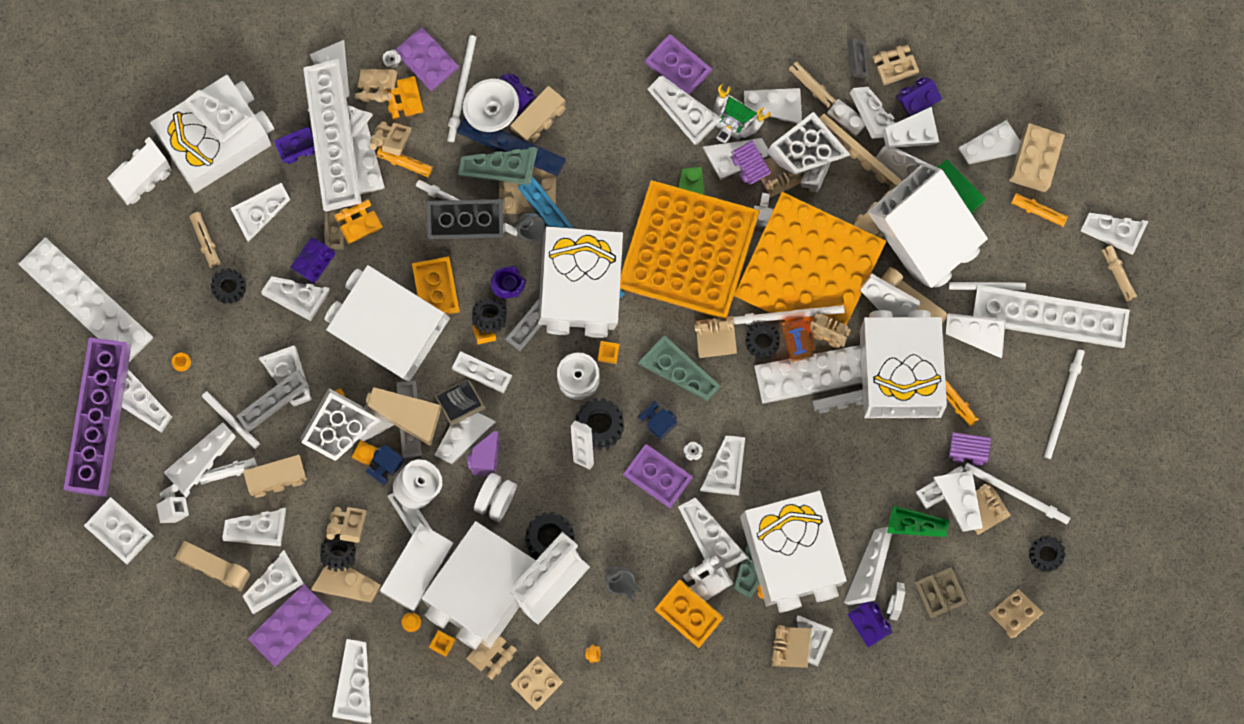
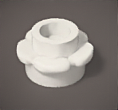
[383,50,401,68]
[684,442,703,460]

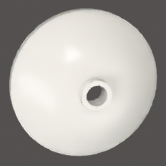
[463,79,519,132]

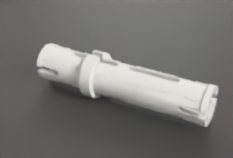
[200,458,257,485]

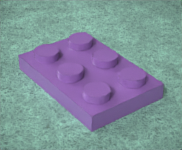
[395,27,459,91]
[645,34,712,95]
[623,444,693,509]

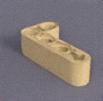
[881,267,948,324]
[175,541,250,592]

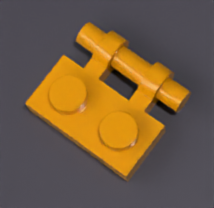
[387,76,424,119]
[334,199,383,244]

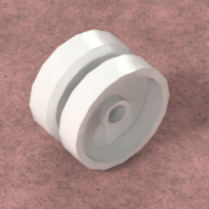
[557,353,599,400]
[393,459,442,509]
[474,473,517,523]

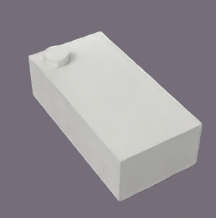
[380,523,454,612]

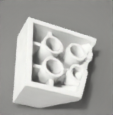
[767,112,850,174]
[107,137,171,205]
[300,389,381,461]

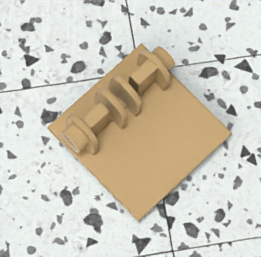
[761,157,802,198]
[809,313,851,348]
[695,316,737,358]
[975,483,1011,535]
[989,589,1043,639]
[771,625,812,668]
[510,656,563,710]

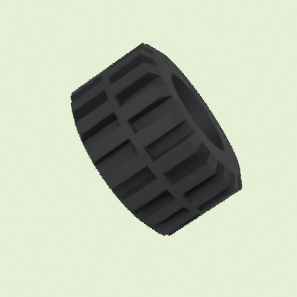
[575,398,624,450]
[525,512,575,560]

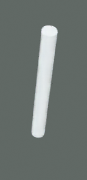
[949,282,1026,290]
[202,391,260,449]

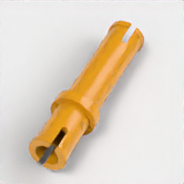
[376,145,433,178]
[1011,193,1068,227]
[945,379,979,427]

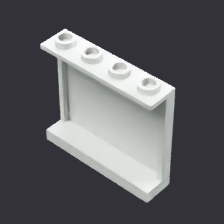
[509,532,590,624]

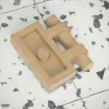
[873,45,919,86]
[355,69,397,102]
[370,121,411,156]
[326,507,367,543]
[466,636,517,680]

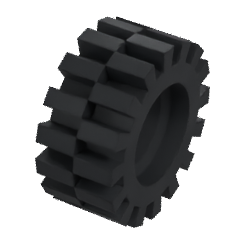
[210,268,246,304]
[472,297,507,334]
[745,322,780,359]
[320,535,356,572]
[1029,535,1066,572]

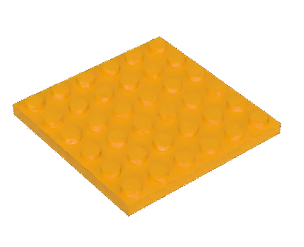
[620,180,760,320]
[734,192,886,341]

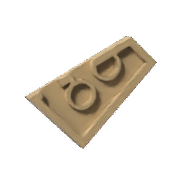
[311,565,381,603]

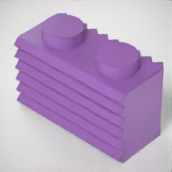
[730,140,771,185]
[948,432,991,466]

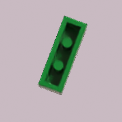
[937,159,986,214]

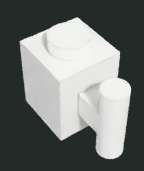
[156,484,189,523]

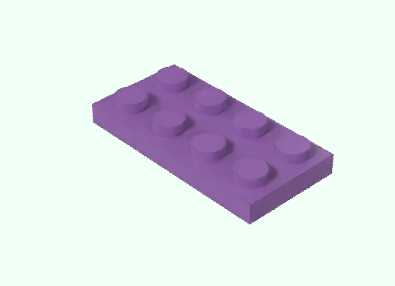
[248,584,331,667]

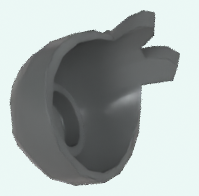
[516,212,546,244]
[604,566,641,600]

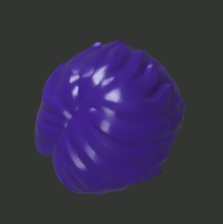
[490,266,527,299]

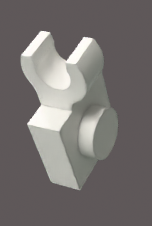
[754,193,773,228]

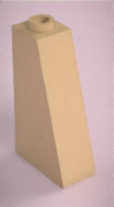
[366,387,441,446]

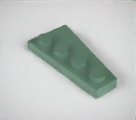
[458,147,537,185]
[638,335,721,402]
[734,543,759,599]

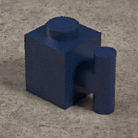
[638,401,677,441]
[366,445,405,486]

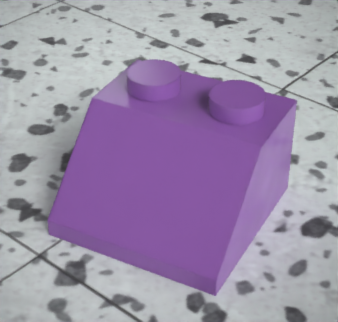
[467,431,500,476]

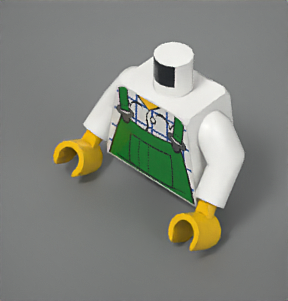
[714,83,771,143]

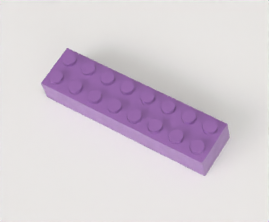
[64,337,132,497]

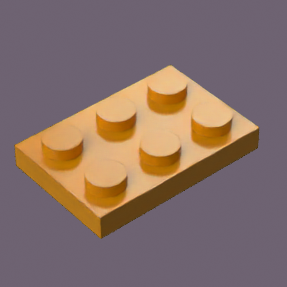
[412,257,460,315]
[654,580,724,648]

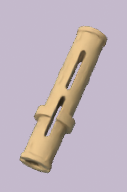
[789,62,836,109]
[189,212,220,268]
[1102,245,1138,302]

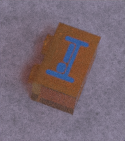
[780,317,816,362]

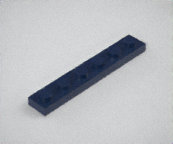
[457,117,566,176]

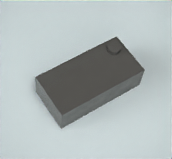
[427,199,506,239]

